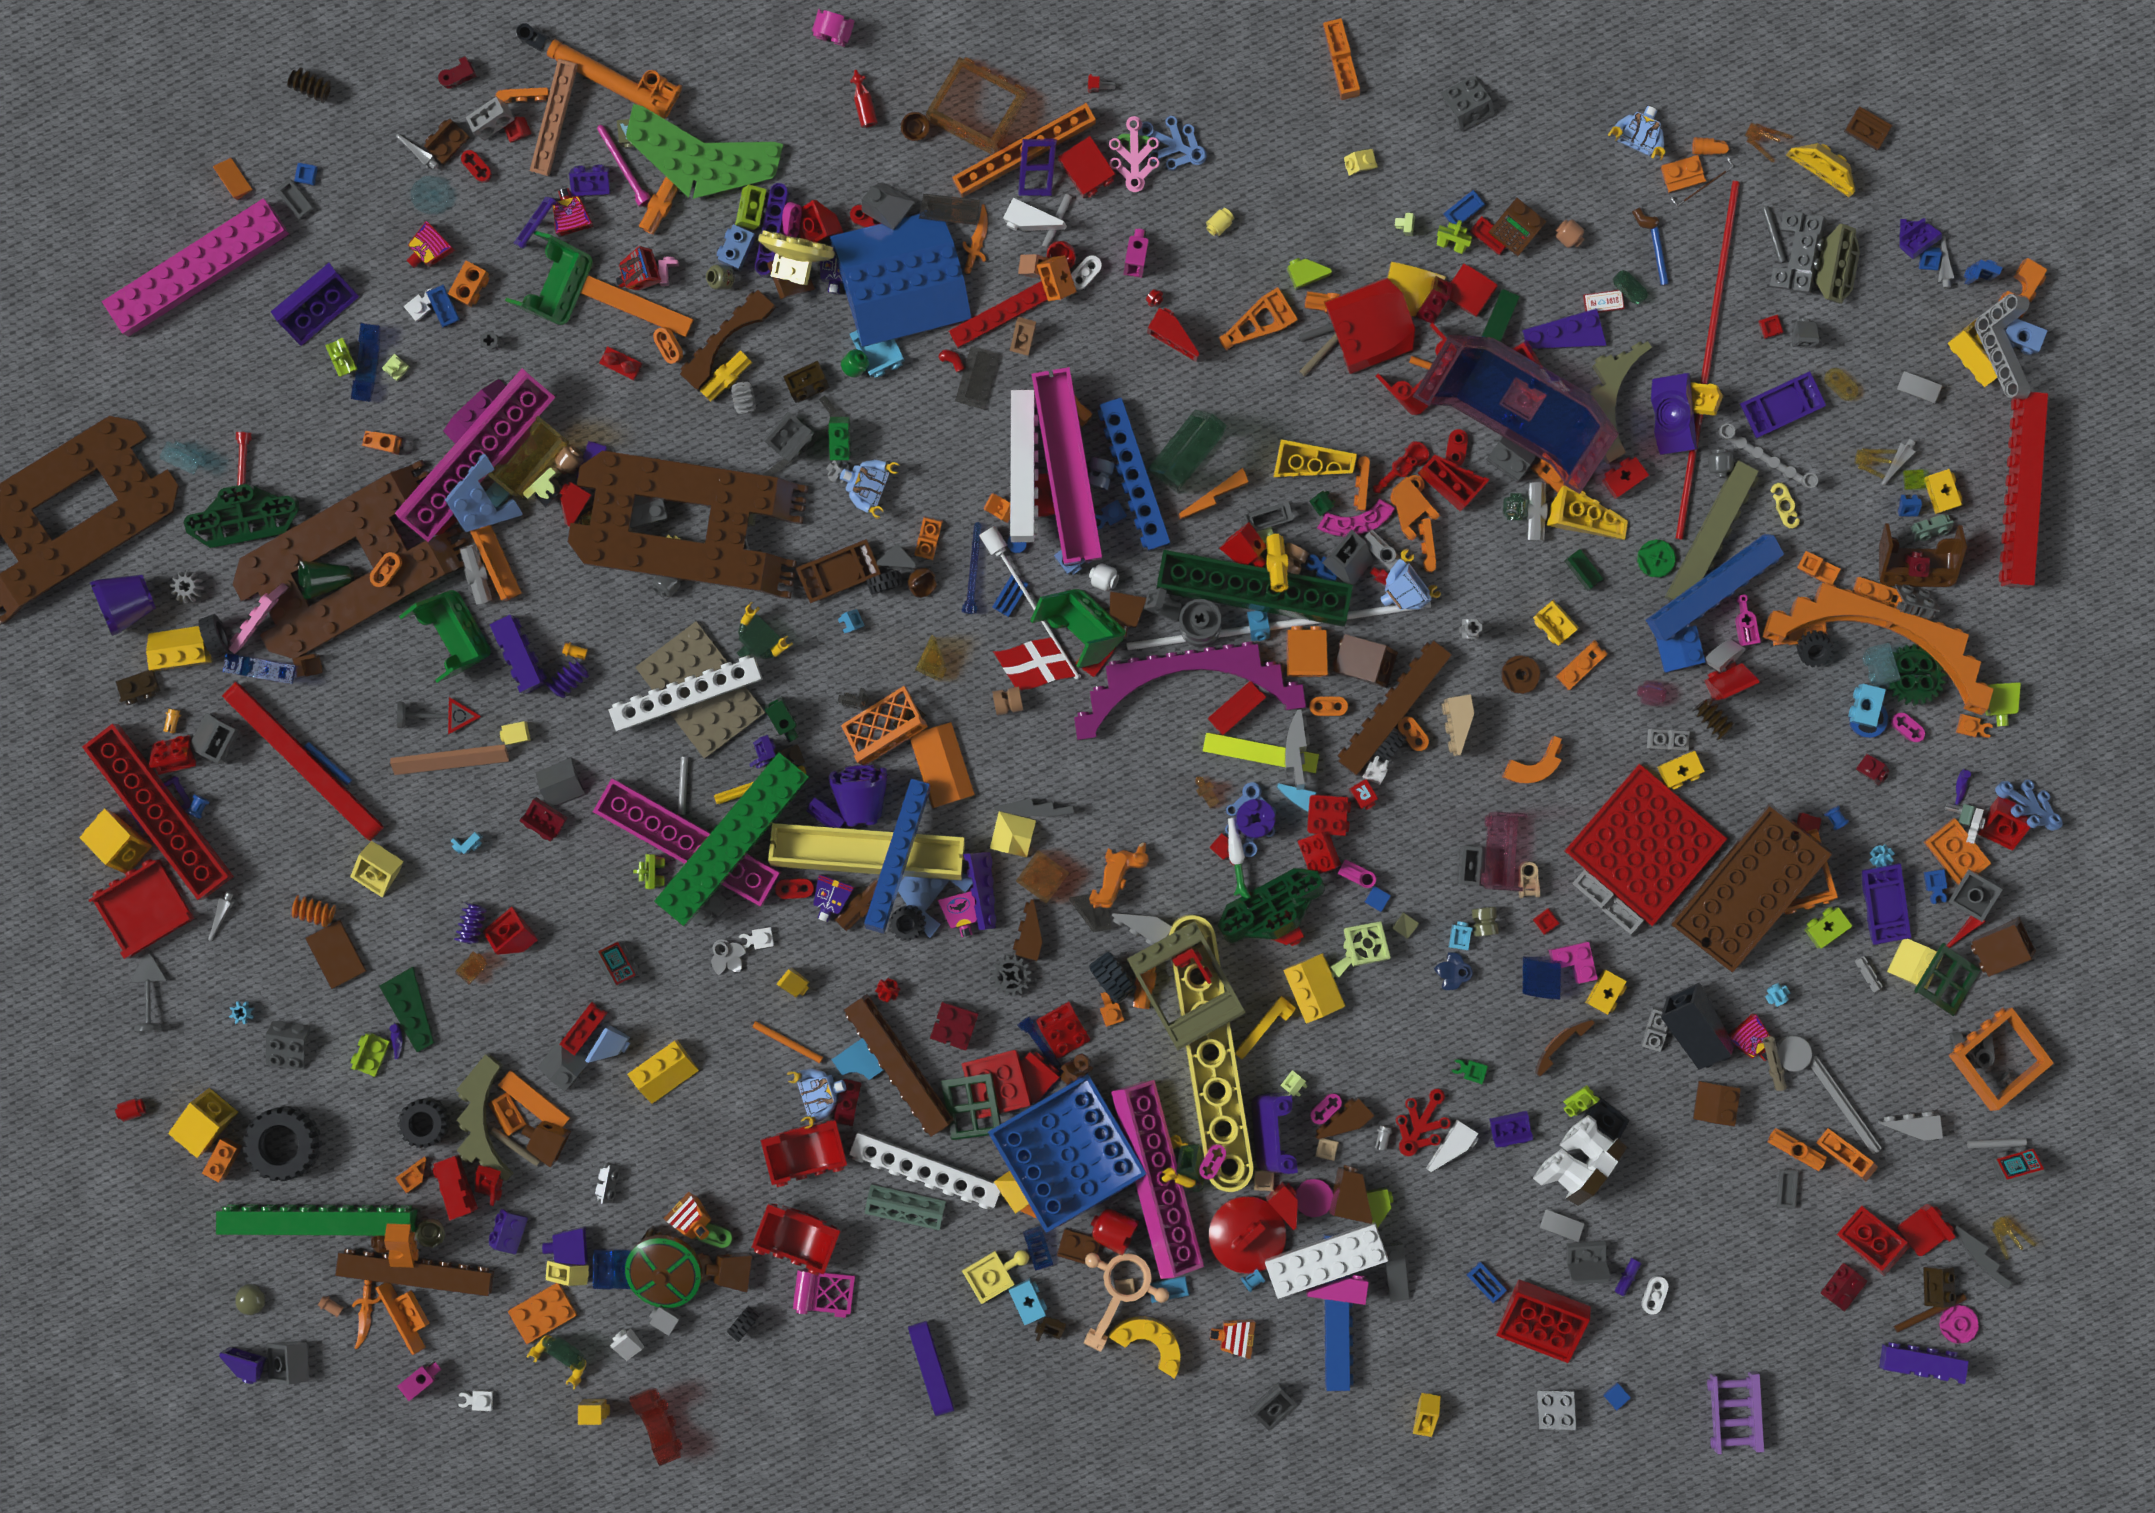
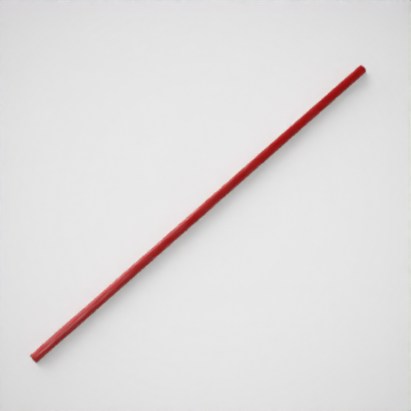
[1675,181,1740,540]

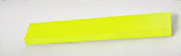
[1202,733,1319,773]

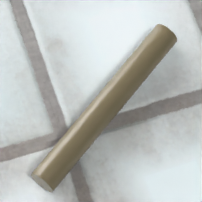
[1299,333,1338,377]
[490,1127,541,1167]

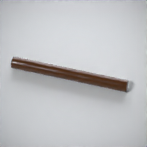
[1893,1293,1967,1333]

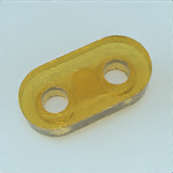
[1824,368,1858,401]

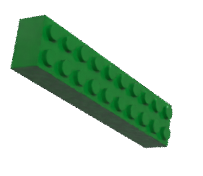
[654,753,809,927]
[216,1204,418,1236]

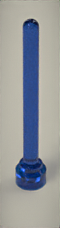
[962,522,982,614]
[1017,1016,1074,1086]

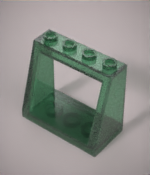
[1147,409,1227,493]

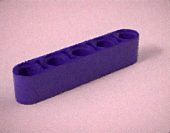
[755,183,789,278]
[908,1321,954,1417]

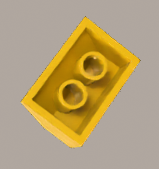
[1948,318,1997,387]
[146,626,212,671]
[1283,953,1345,1024]
[627,1040,699,1104]

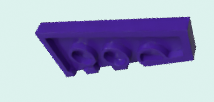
[1522,308,1607,349]

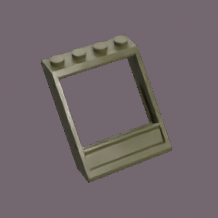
[1127,921,1245,1051]

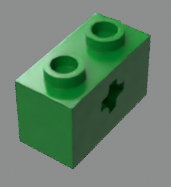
[829,417,850,460]

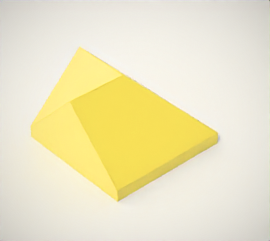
[990,811,1036,858]

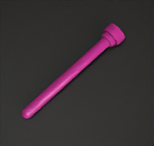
[597,125,651,207]

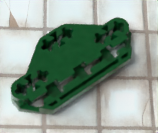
[184,484,299,548]
[1218,868,1325,943]

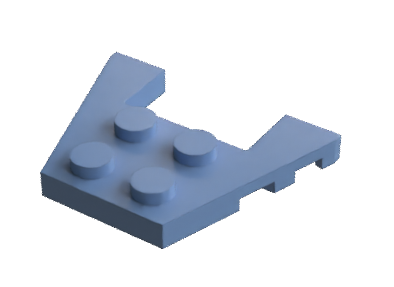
[445,454,523,532]
[898,873,973,938]

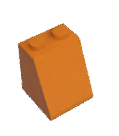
[1286,626,1328,677]

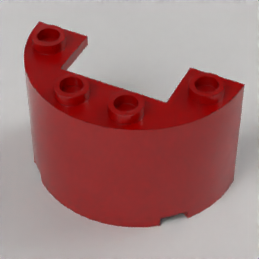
[760,1120,847,1187]
[751,1203,840,1276]

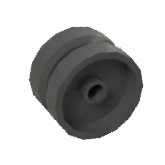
[1179,599,1221,647]

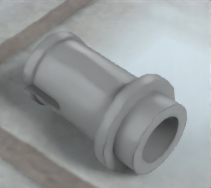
[1375,1125,1392,1151]

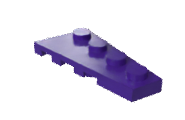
[964,852,996,930]

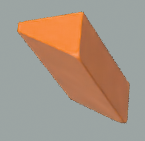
[213,158,253,200]
[488,1092,526,1136]

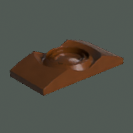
[796,539,881,604]

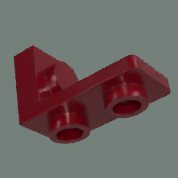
[1416,276,1453,323]
[834,1079,861,1126]

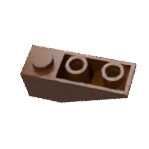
[1013,899,1043,961]
[1315,1097,1374,1139]

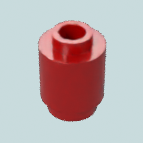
[115,1098,146,1122]

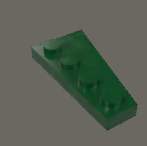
[379,967,435,1052]

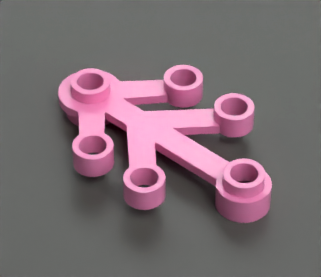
[1109,116,1160,192]

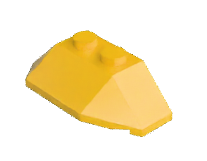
[1786,143,1855,197]

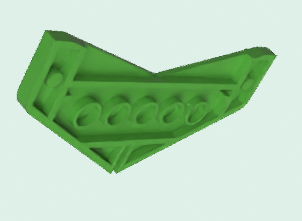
[626,104,783,199]

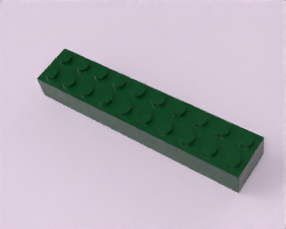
[1156,550,1353,627]

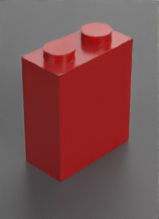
[1058,136,1115,198]

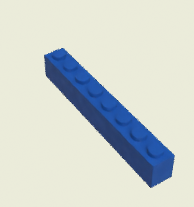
[1646,534,1784,641]
[864,779,930,934]
[1324,1234,1353,1391]

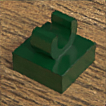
[1309,491,1336,516]

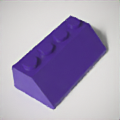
[271,263,359,346]

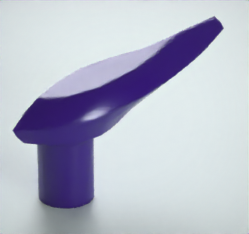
[1955,769,1971,805]
[390,1022,402,1059]

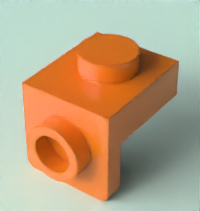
[984,493,1010,523]

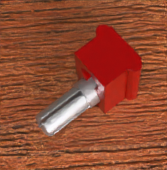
[1088,74,1116,93]

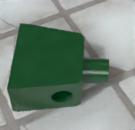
[765,696,799,742]

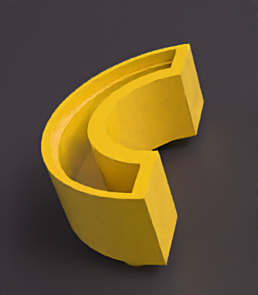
[1109,1316,1180,1379]

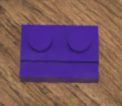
[806,797,845,828]

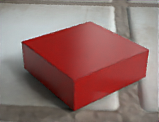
[1758,314,1784,339]
[1532,908,1560,935]

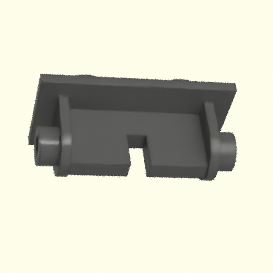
[594,1163,620,1204]

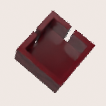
[930,1001,979,1051]

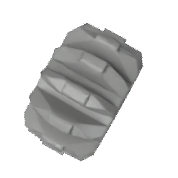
[731,382,756,414]
[170,570,204,603]

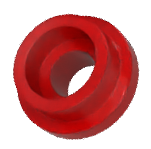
[1146,289,1163,307]

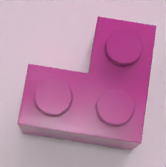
[1548,941,1598,984]

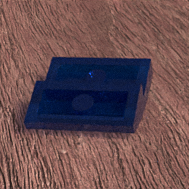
[1522,956,1561,1000]
[593,1249,631,1289]

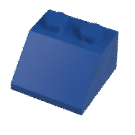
[1656,625,1705,673]

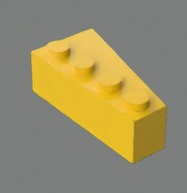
[1273,439,1357,477]

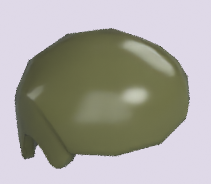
[415,1218,445,1248]
[235,1284,265,1315]

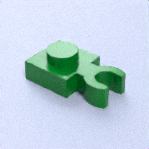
[1451,1059,1488,1084]

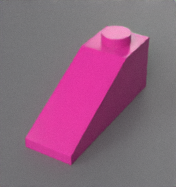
[1306,1274,1368,1305]

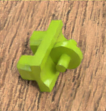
[1437,219,1472,254]
[325,338,358,377]
[633,854,665,889]
[1563,1085,1600,1117]

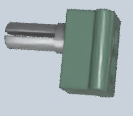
[1945,803,1975,826]

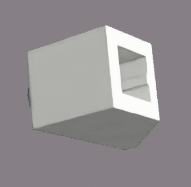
[610,1328,644,1361]

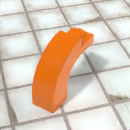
[1502,736,1563,784]

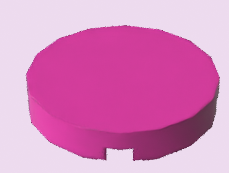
[1295,1179,1333,1217]
[1939,1305,1979,1344]

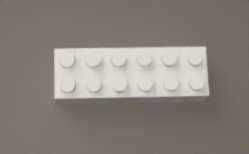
[1265,1222,1388,1299]

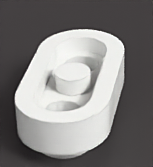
[1071,256,1101,290]
[1642,1276,1669,1314]

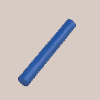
[1651,227,1669,285]
[304,742,352,785]

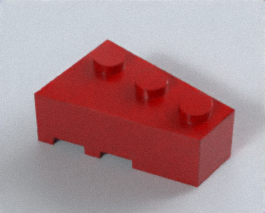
[433,1154,478,1221]

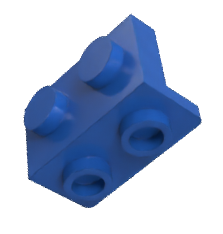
[1964,260,2003,285]

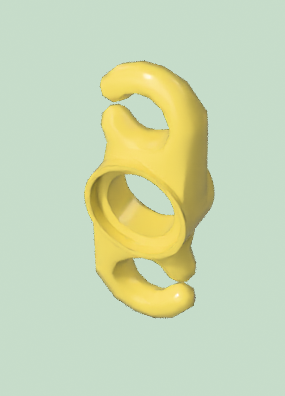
[1771,483,1800,529]

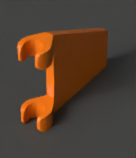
[1392,477,1440,540]

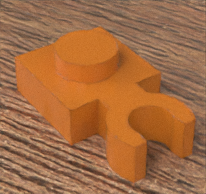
[1956,714,1993,738]

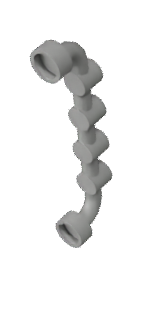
[1719,423,1818,489]

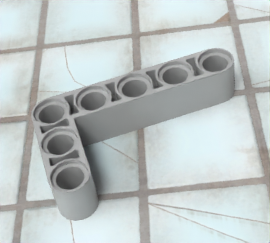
[1975,294,2030,399]

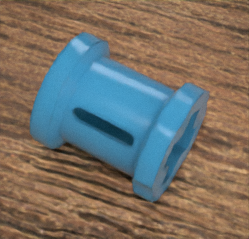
[1240,1269,1266,1292]

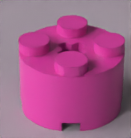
[812,9,855,47]

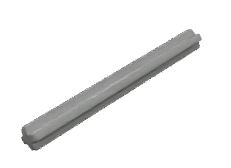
[1809,1056,1882,1154]

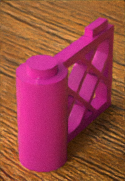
[793,1269,855,1318]

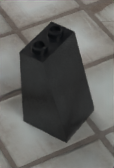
[1661,982,1734,1070]

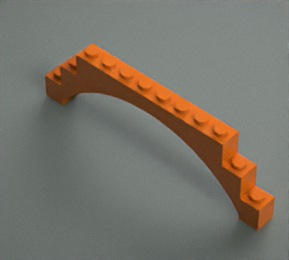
[1762,583,1994,715]

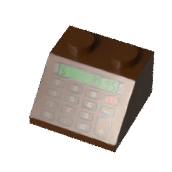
[1488,198,1547,257]

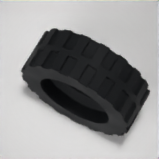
[198,614,230,658]

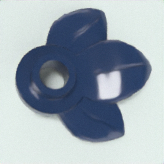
[1434,952,1473,990]

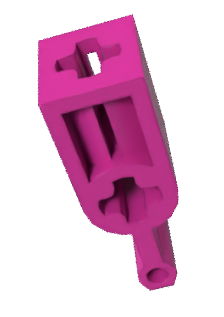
[1735,595,1760,646]

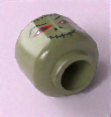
[706,264,735,290]

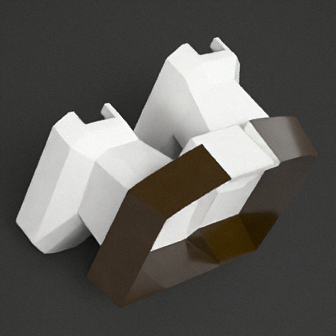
[1533,1115,1627,1206]

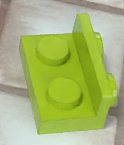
[350,1032,391,1077]

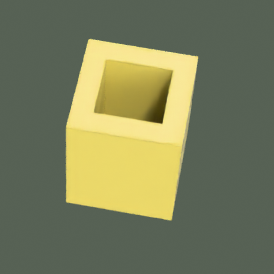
[500,721,531,745]

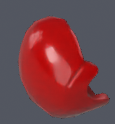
[1046,241,1076,269]

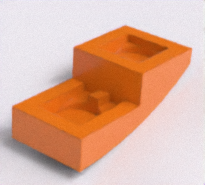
[1797,551,1841,584]

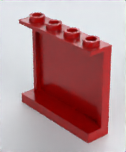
[89,859,195,959]

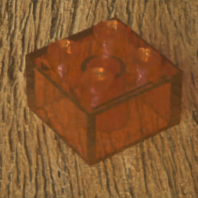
[1016,850,1069,904]

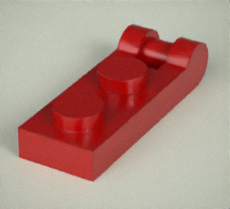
[559,1002,607,1056]

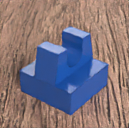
[1898,495,1922,517]

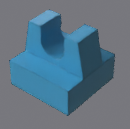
[838,609,865,633]

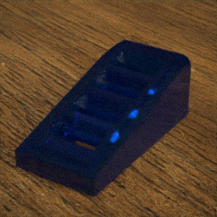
[1023,1226,1053,1271]

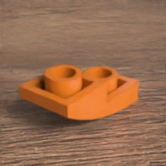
[914,516,943,560]

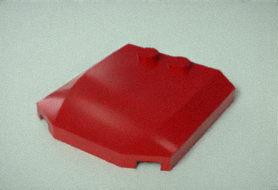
[1324,278,1415,374]

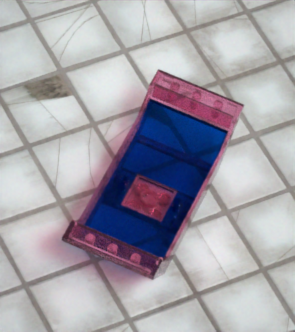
[1413,335,1619,494]

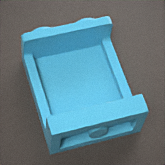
[850,330,905,378]

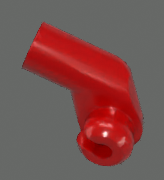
[939,349,965,373]

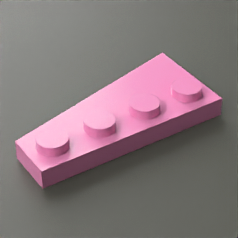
[229,583,289,654]

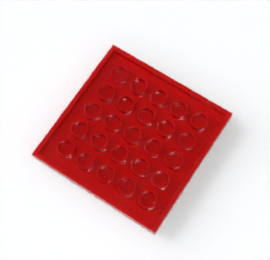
[1564,764,1727,926]

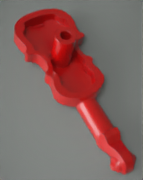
[1373,441,1429,493]

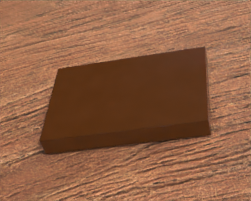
[305,920,367,989]

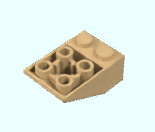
[1442,694,1474,756]

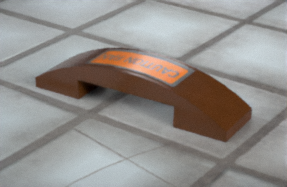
[1535,1019,1595,1077]

